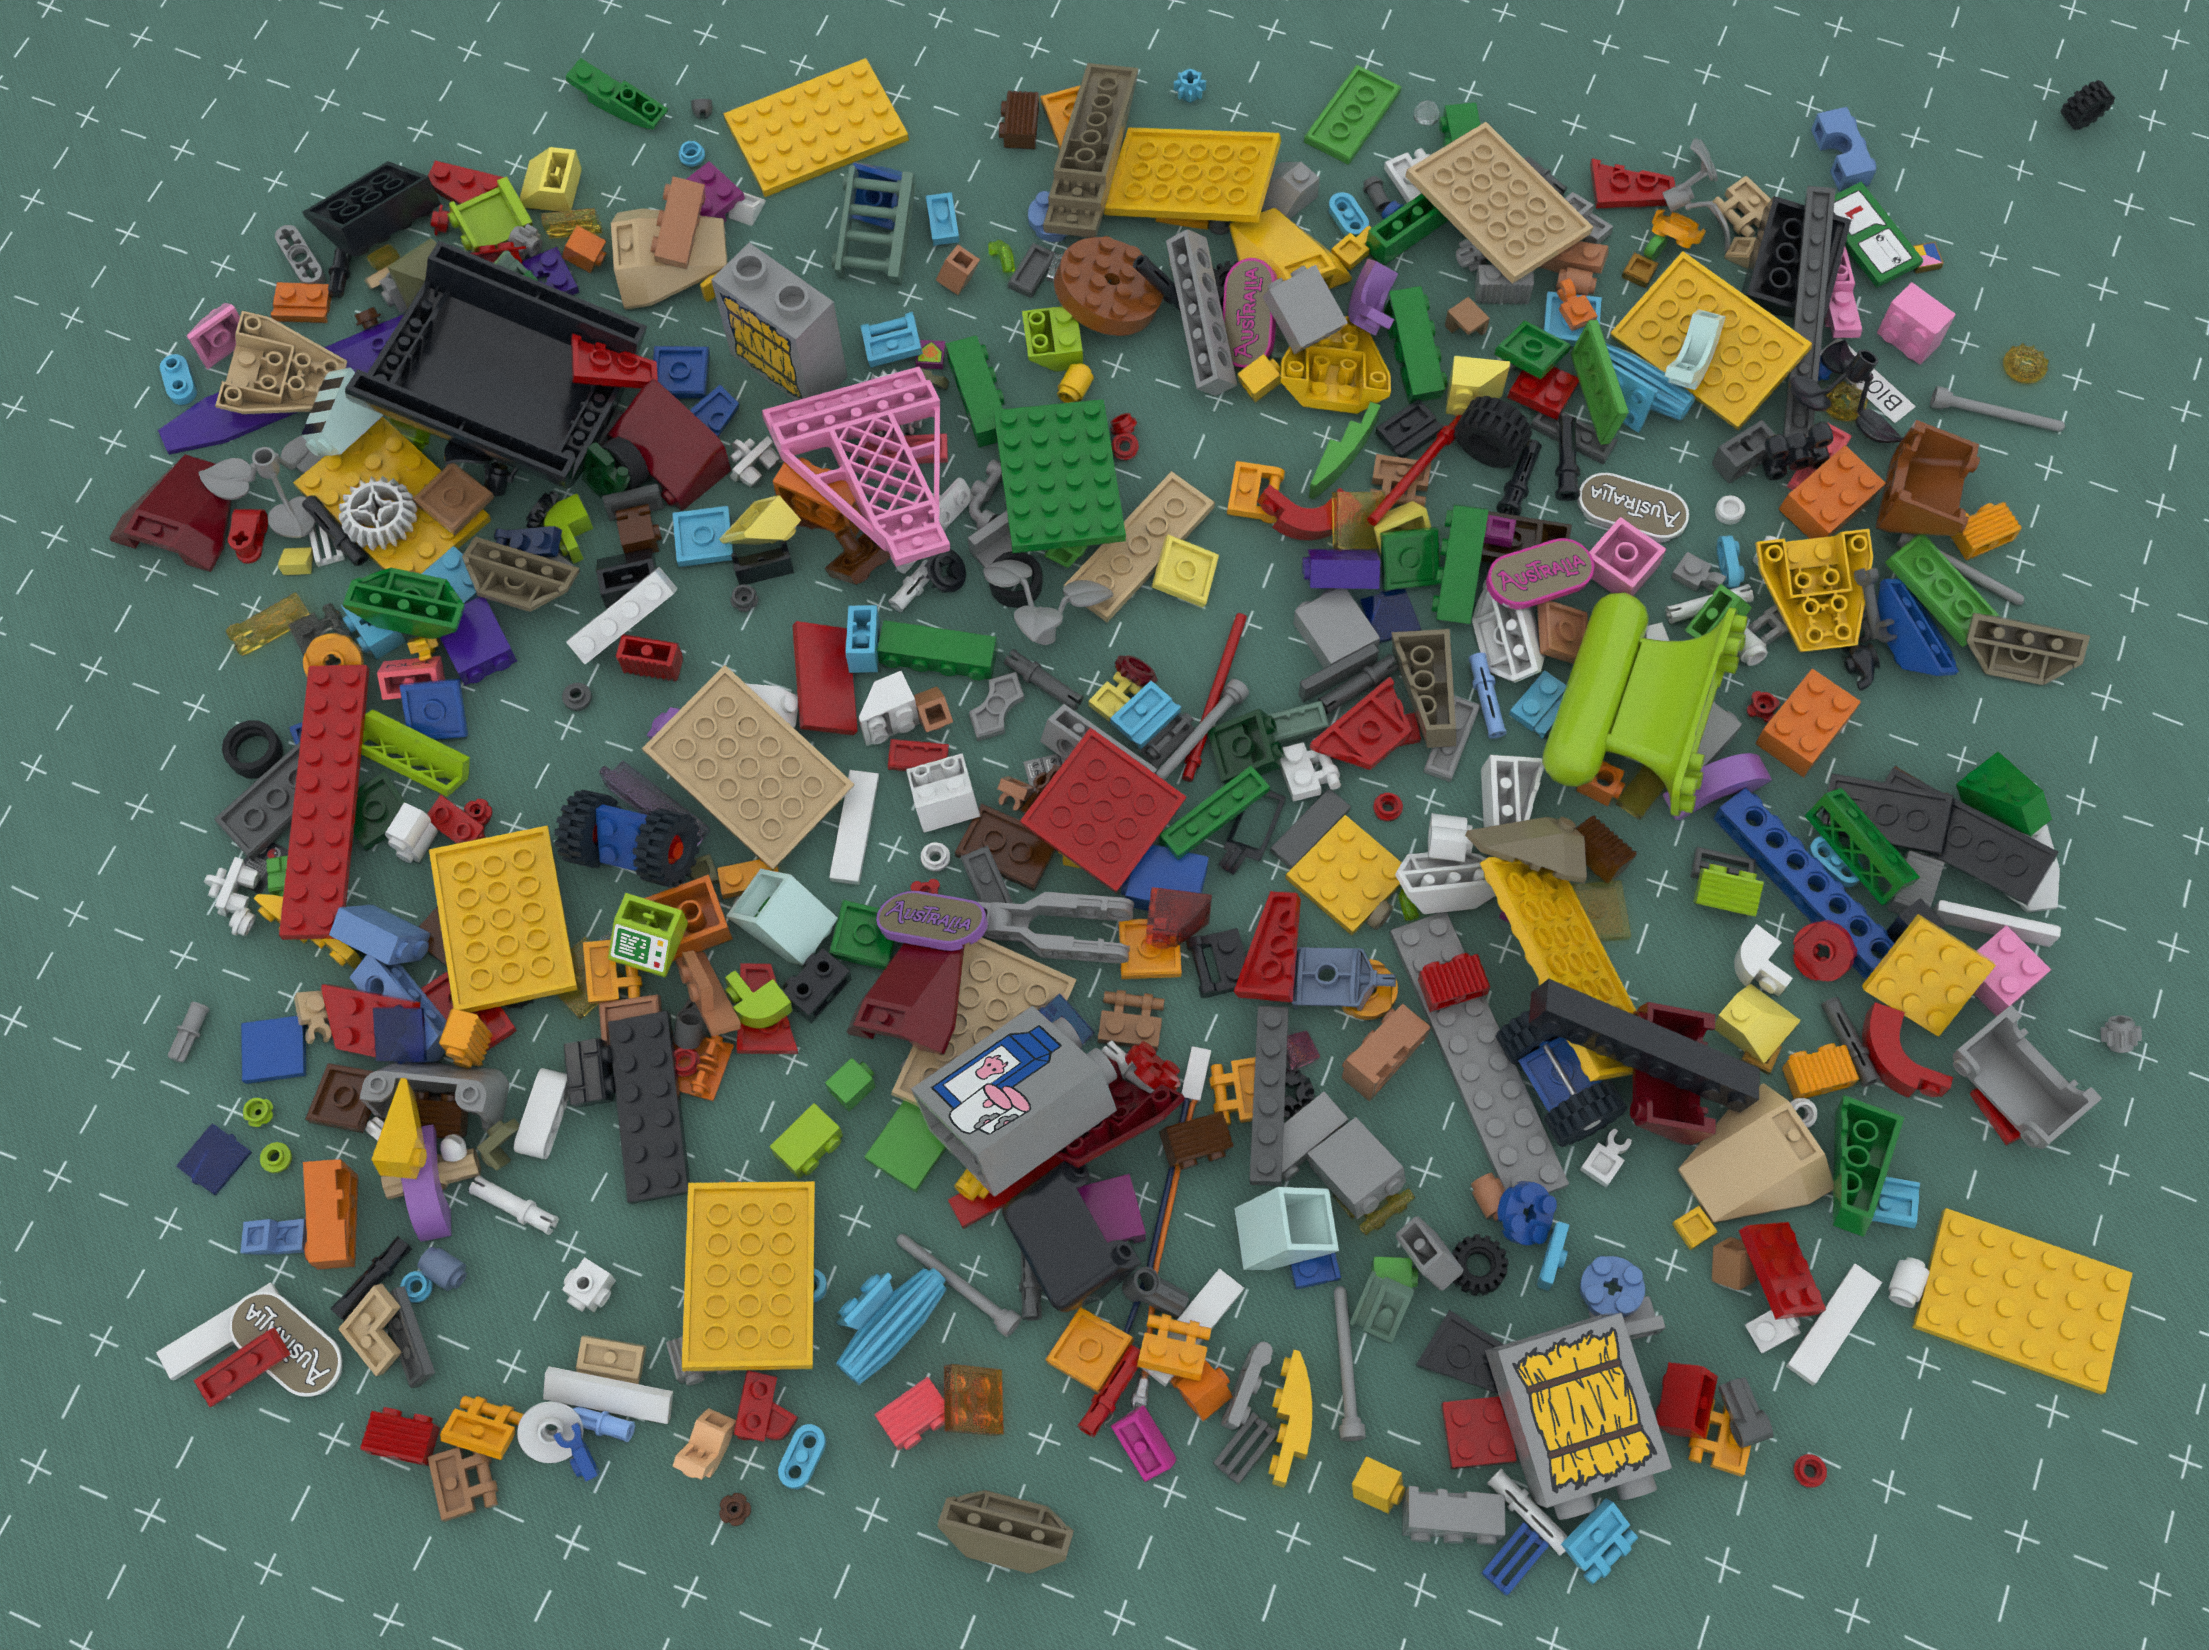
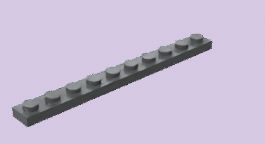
[1783,186,1836,438]

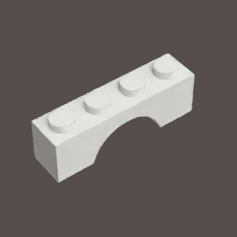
[566,567,678,664]

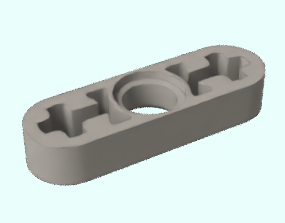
[275,225,326,284]

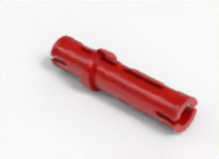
[1077,1345,1140,1438]

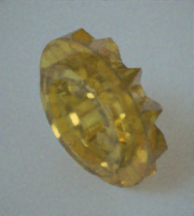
[2003,343,2049,384]
[1826,380,1868,421]

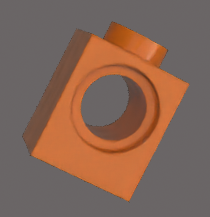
[1576,761,1626,806]

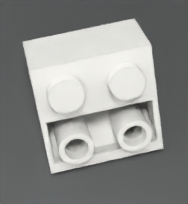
[859,671,919,746]
[906,753,980,833]

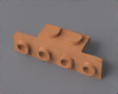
[676,950,741,1036]

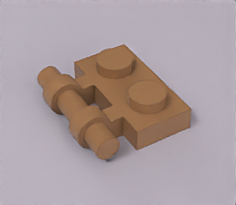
[1369,454,1431,507]
[1098,990,1165,1050]
[428,1447,498,1522]

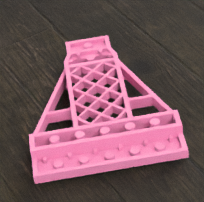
[762,366,950,567]

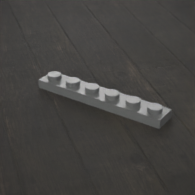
[1250,1006,1289,1186]

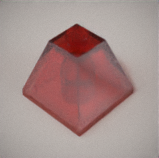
[1146,887,1212,949]

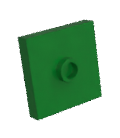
[1494,320,1571,379]
[1380,527,1439,591]
[829,900,894,970]

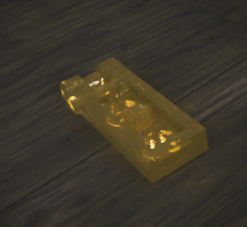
[225,592,312,656]

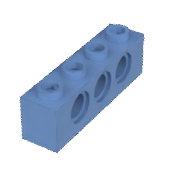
[349,955,447,1062]

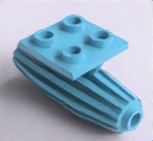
[1606,343,1695,433]
[836,1268,946,1385]

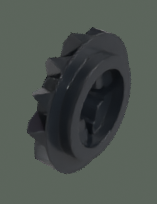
[526,490,559,528]
[924,549,966,593]
[1284,1068,1314,1117]

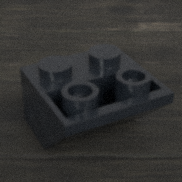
[596,548,657,609]

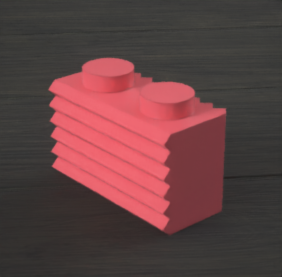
[874,1377,951,1451]

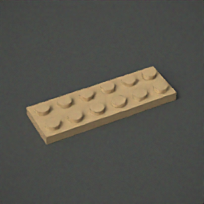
[1064,471,1215,622]

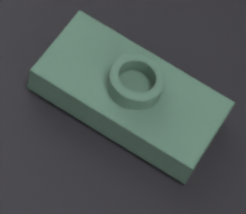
[1268,701,1330,743]

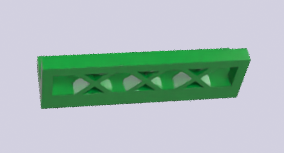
[1159,766,1270,860]
[1804,787,1920,906]

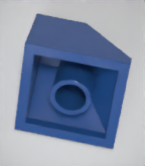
[853,162,902,230]

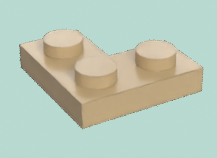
[339,1284,402,1376]

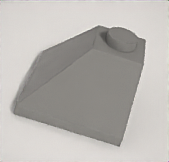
[1262,162,1320,219]

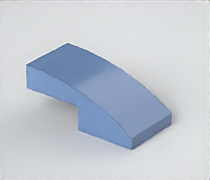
[240,1219,307,1255]

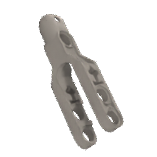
[978,892,1134,963]

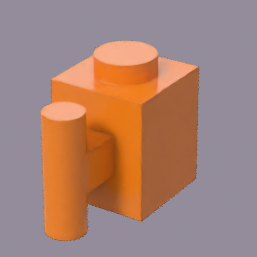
[1170,1360,1233,1421]

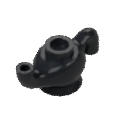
[1841,642,1880,691]

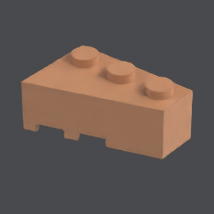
[650,176,706,269]
[1342,1004,1431,1102]

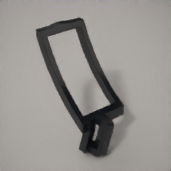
[1219,790,1286,875]

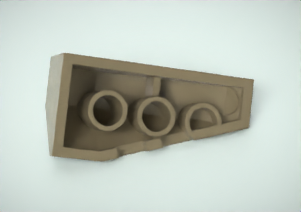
[1465,817,1587,883]

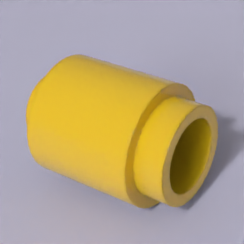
[1057,363,1094,403]

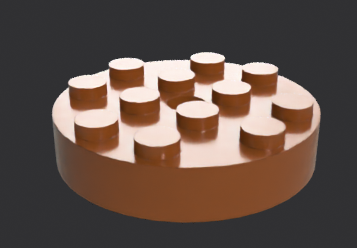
[1054,236,1163,336]

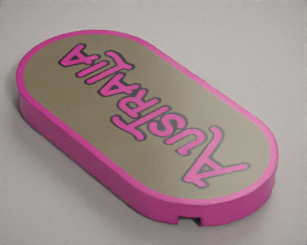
[1223,258,1278,369]
[1486,538,1594,609]

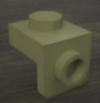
[476,1118,520,1171]

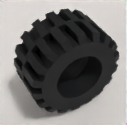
[1454,396,1532,468]

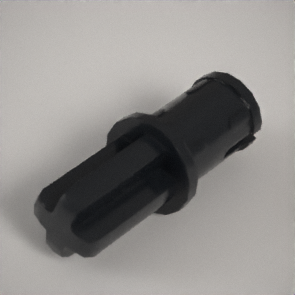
[328,248,352,298]

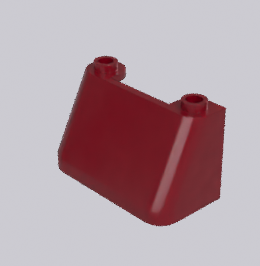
[606,379,732,511]
[1630,1002,1716,1145]

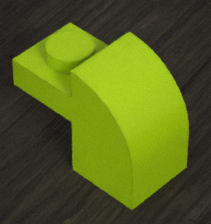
[544,493,593,564]
[725,970,792,1028]

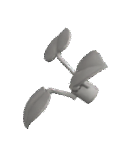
[1663,137,1730,252]
[198,436,323,538]
[983,560,1114,645]

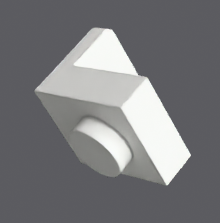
[1745,1310,1801,1354]

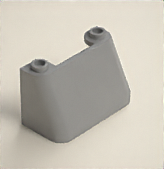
[1952,1005,2102,1149]
[359,1059,509,1131]

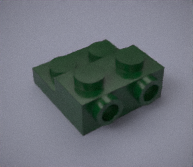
[1208,709,1285,785]

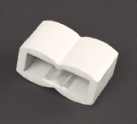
[385,802,438,863]
[1428,813,1473,862]

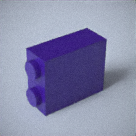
[1302,549,1380,589]
[440,597,517,686]

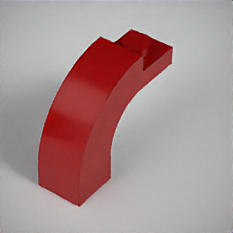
[1256,484,1361,540]
[1862,1002,1953,1098]

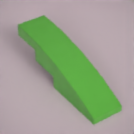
[1309,402,1381,500]

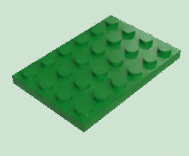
[993,399,1126,553]

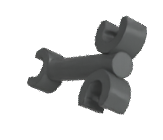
[1854,568,1897,643]

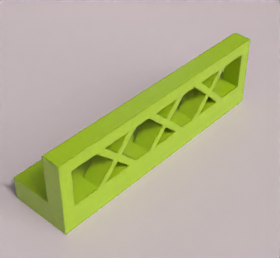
[361,709,470,797]

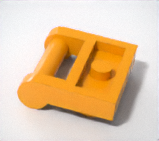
[1227,461,1285,524]

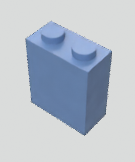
[329,905,431,965]

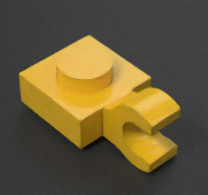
[1331,226,1371,271]
[407,637,441,662]

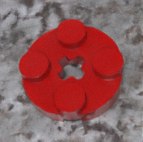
[1793,920,1857,982]
[1125,1041,1181,1091]

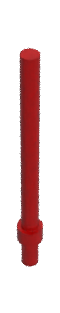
[1367,415,1462,526]

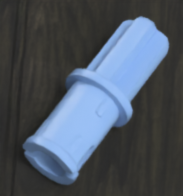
[573,1407,635,1442]

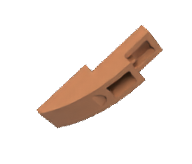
[1540,241,1609,274]

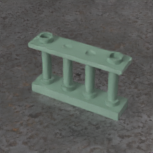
[831,165,917,285]

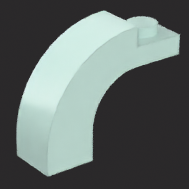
[1664,309,1726,390]

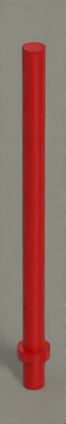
[1181,613,1247,782]

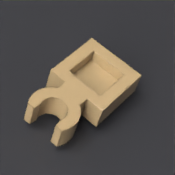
[294,990,332,1044]

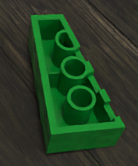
[1384,286,1448,404]
[1833,1095,1904,1237]

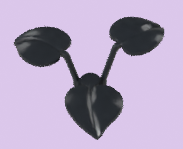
[1788,340,1903,443]
[444,441,519,496]

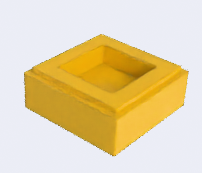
[1672,1206,1718,1250]

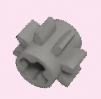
[508,223,542,259]
[1456,238,1487,272]
[2100,1015,2142,1053]

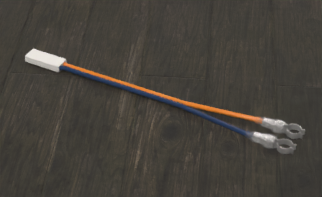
[1104,1046,1211,1428]

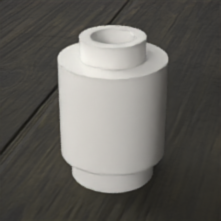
[1888,1257,1930,1308]

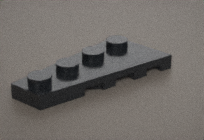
[1416,1310,1504,1394]

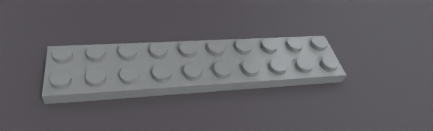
[1390,912,1569,1194]

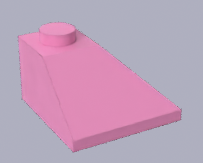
[187,303,240,369]

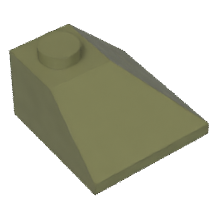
[387,238,437,309]

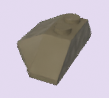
[462,537,580,612]
[1966,613,2090,685]
[937,1490,1074,1574]

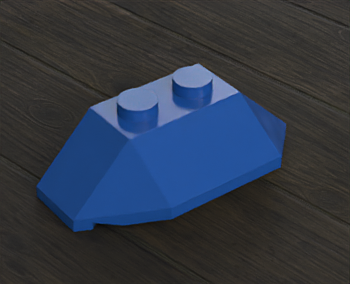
[1877,579,1959,676]

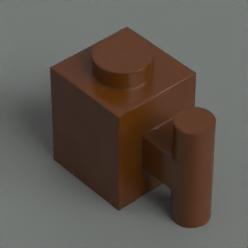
[615,504,662,554]

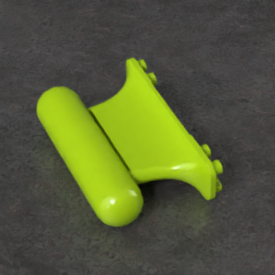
[1542,592,1748,817]

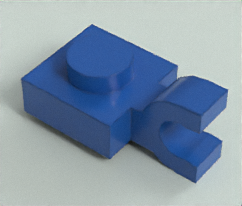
[553,1422,600,1481]

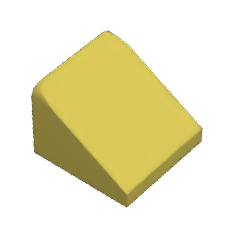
[278,547,313,575]

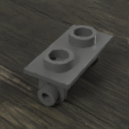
[1136,712,1195,768]

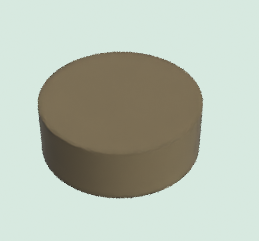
[1367,900,1393,930]

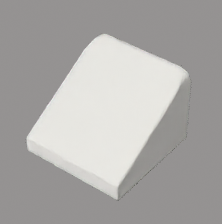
[729,192,766,226]

